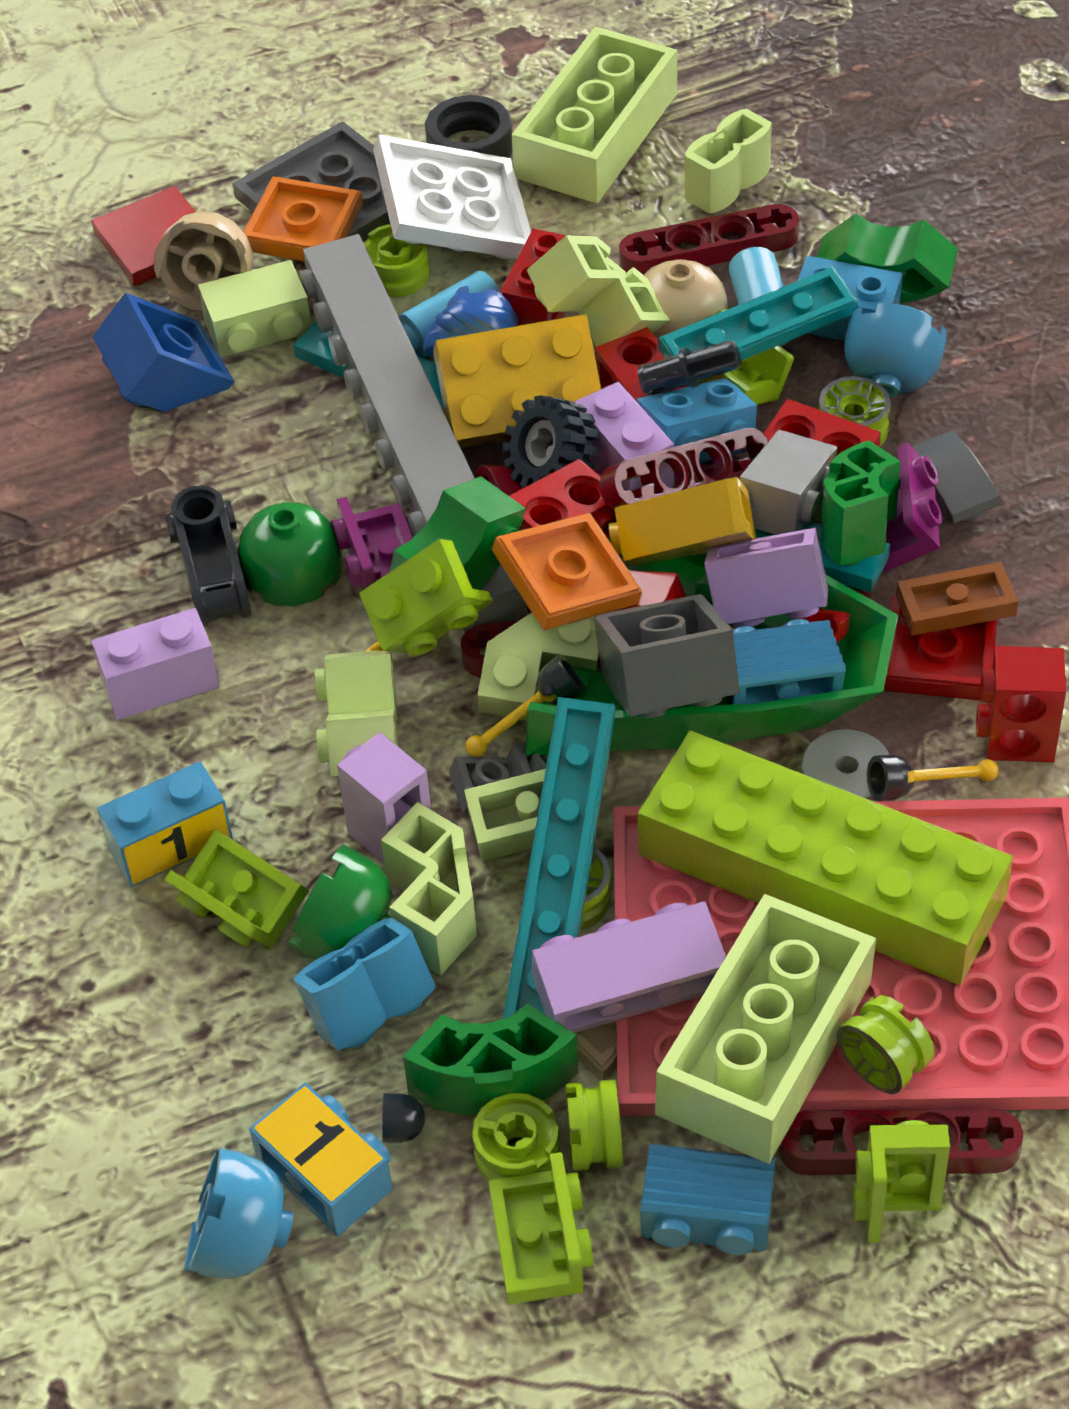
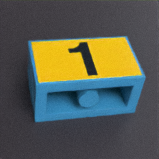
[97,761,233,887]
[249,1082,393,1237]

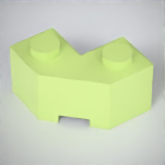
[527,235,670,347]
[478,613,599,721]
[315,650,398,777]
[381,802,477,975]

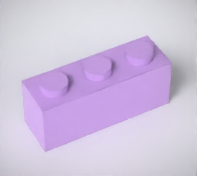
[532,901,726,1033]

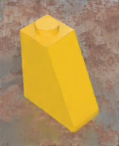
[609,477,756,566]

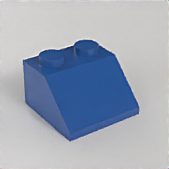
[92,293,235,412]

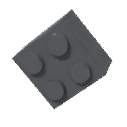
[594,594,740,718]

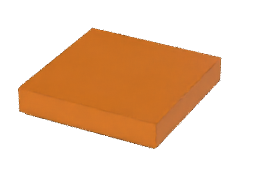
[243,176,363,261]
[492,513,643,630]

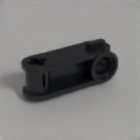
[165,485,252,627]

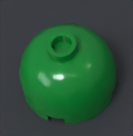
[237,502,344,606]
[288,844,393,960]

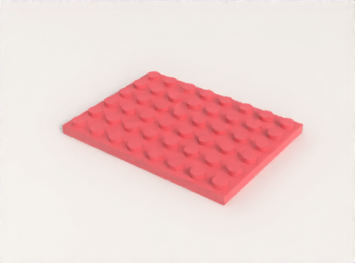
[613,798,1069,1116]

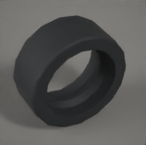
[425,95,513,158]

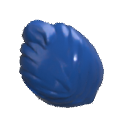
[422,286,519,361]

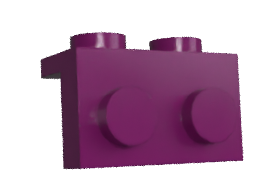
[883,442,942,572]
[331,496,413,591]

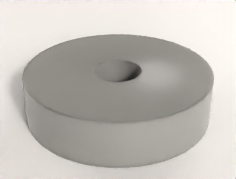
[801,729,890,801]

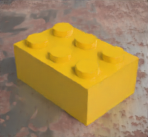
[433,314,601,448]

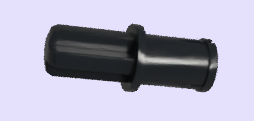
[638,340,742,396]

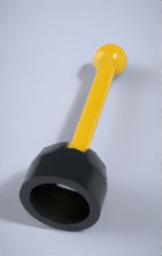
[465,655,586,757]
[867,755,999,801]

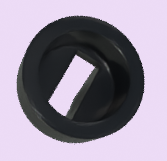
[382,1093,425,1143]

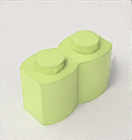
[685,109,772,214]

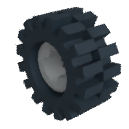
[503,395,600,488]

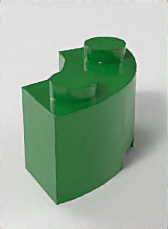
[817,213,958,303]
[821,440,900,566]
[390,477,526,590]
[403,1004,579,1116]

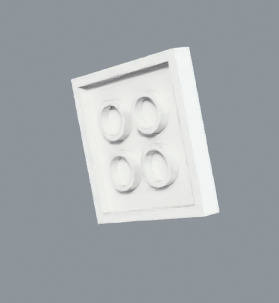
[373,135,531,259]

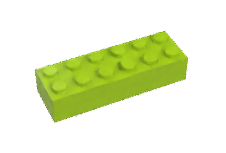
[638,730,1013,986]

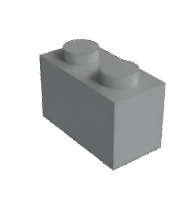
[739,430,837,535]

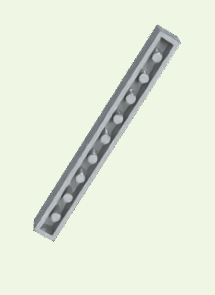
[299,234,527,632]

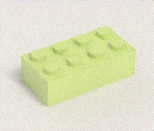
[512,26,677,204]
[655,894,876,1164]

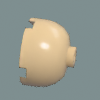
[154,211,253,311]
[644,259,729,340]

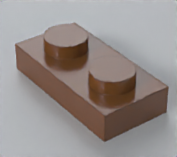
[896,562,1018,636]

